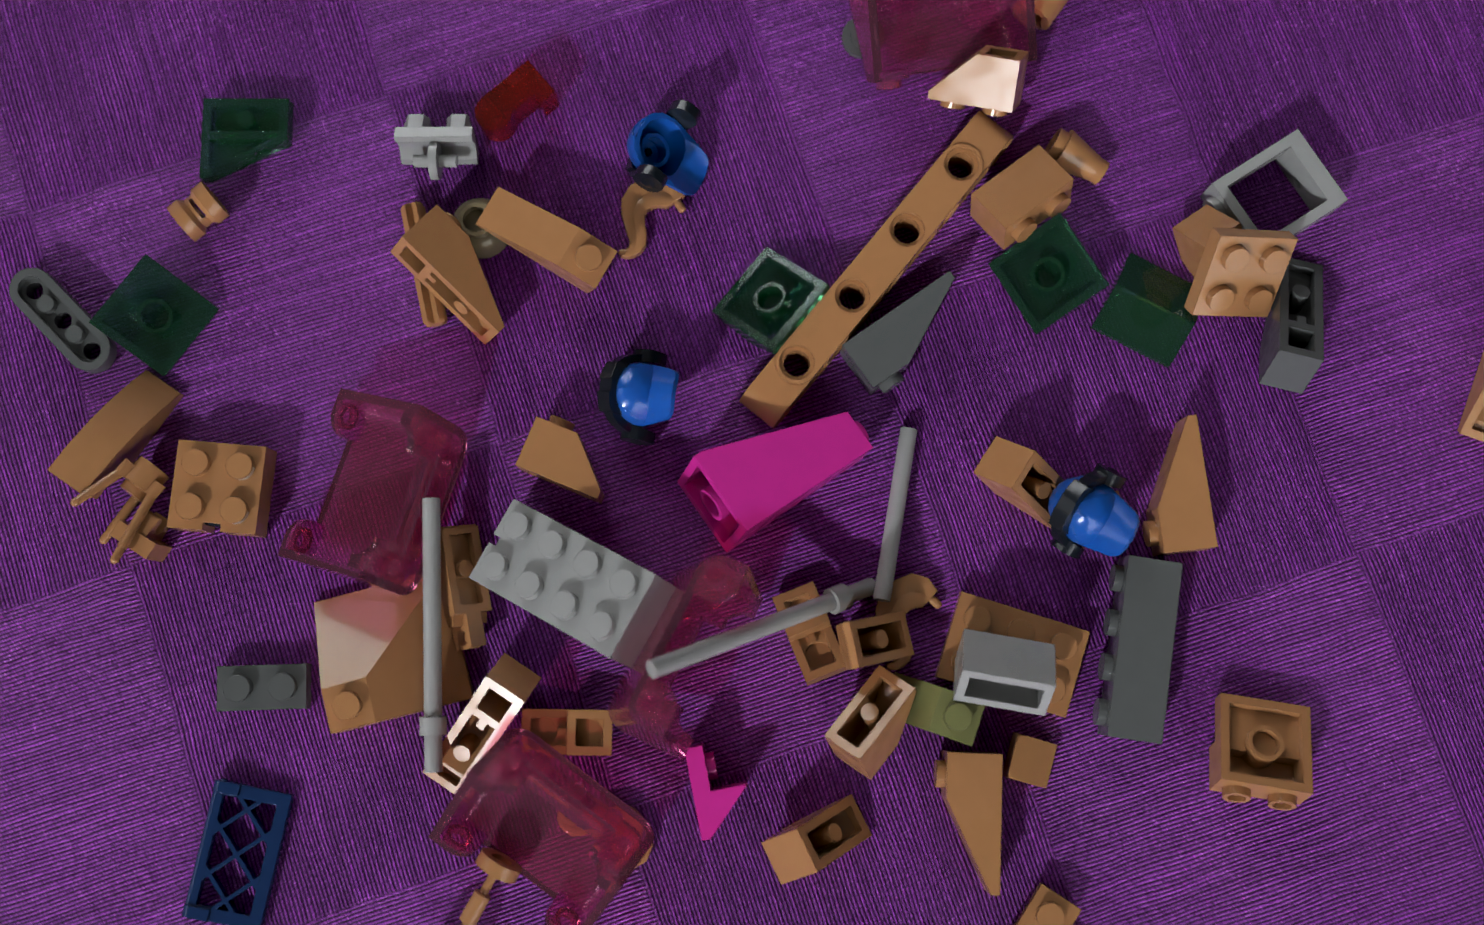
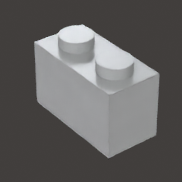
[953,629,1056,716]

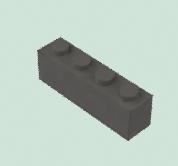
[1093,555,1183,744]

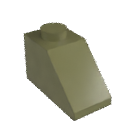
[894,672,985,746]

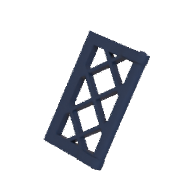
[182,778,295,925]

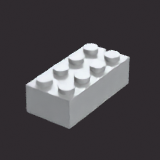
[469,499,677,669]

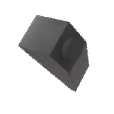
[1259,258,1324,394]
[840,271,955,395]

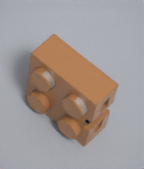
[167,439,277,538]

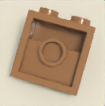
[1209,693,1313,811]

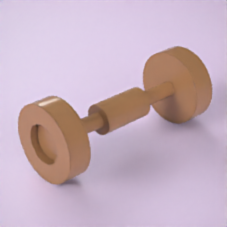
[459,847,522,925]

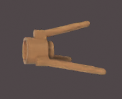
[70,456,169,564]

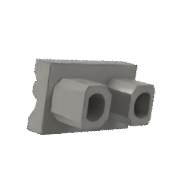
[394,114,479,180]

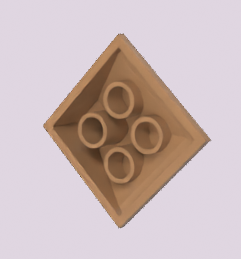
[314,574,474,734]

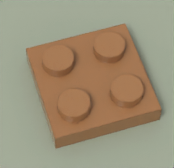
[1184,228,1298,317]

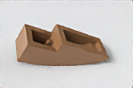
[48,370,184,499]

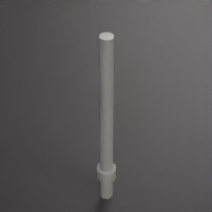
[419,497,447,773]
[646,578,875,679]

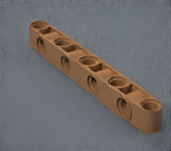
[739,110,1014,429]

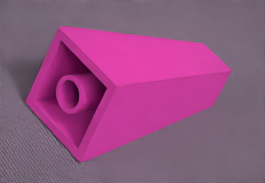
[677,411,873,553]

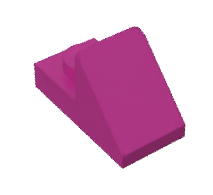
[684,743,747,841]

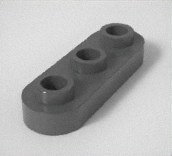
[9,268,117,374]

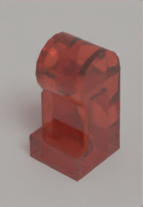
[475,60,560,142]

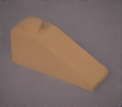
[475,187,618,293]
[390,205,505,345]
[1142,414,1218,557]
[422,653,541,797]
[934,750,1003,896]

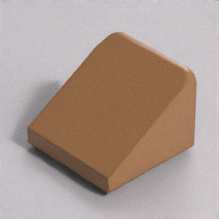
[1002,732,1057,788]

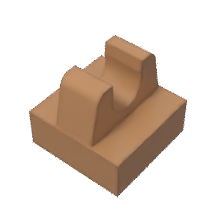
[109,510,172,562]

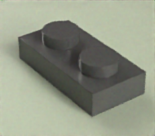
[216,663,311,712]

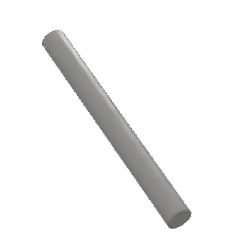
[873,427,917,602]

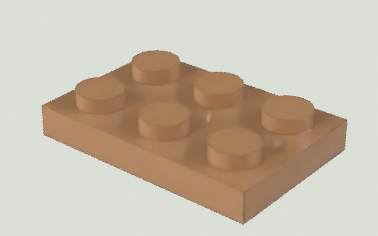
[934,591,1090,718]

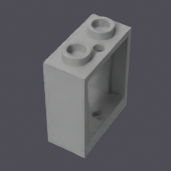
[1200,129,1348,236]

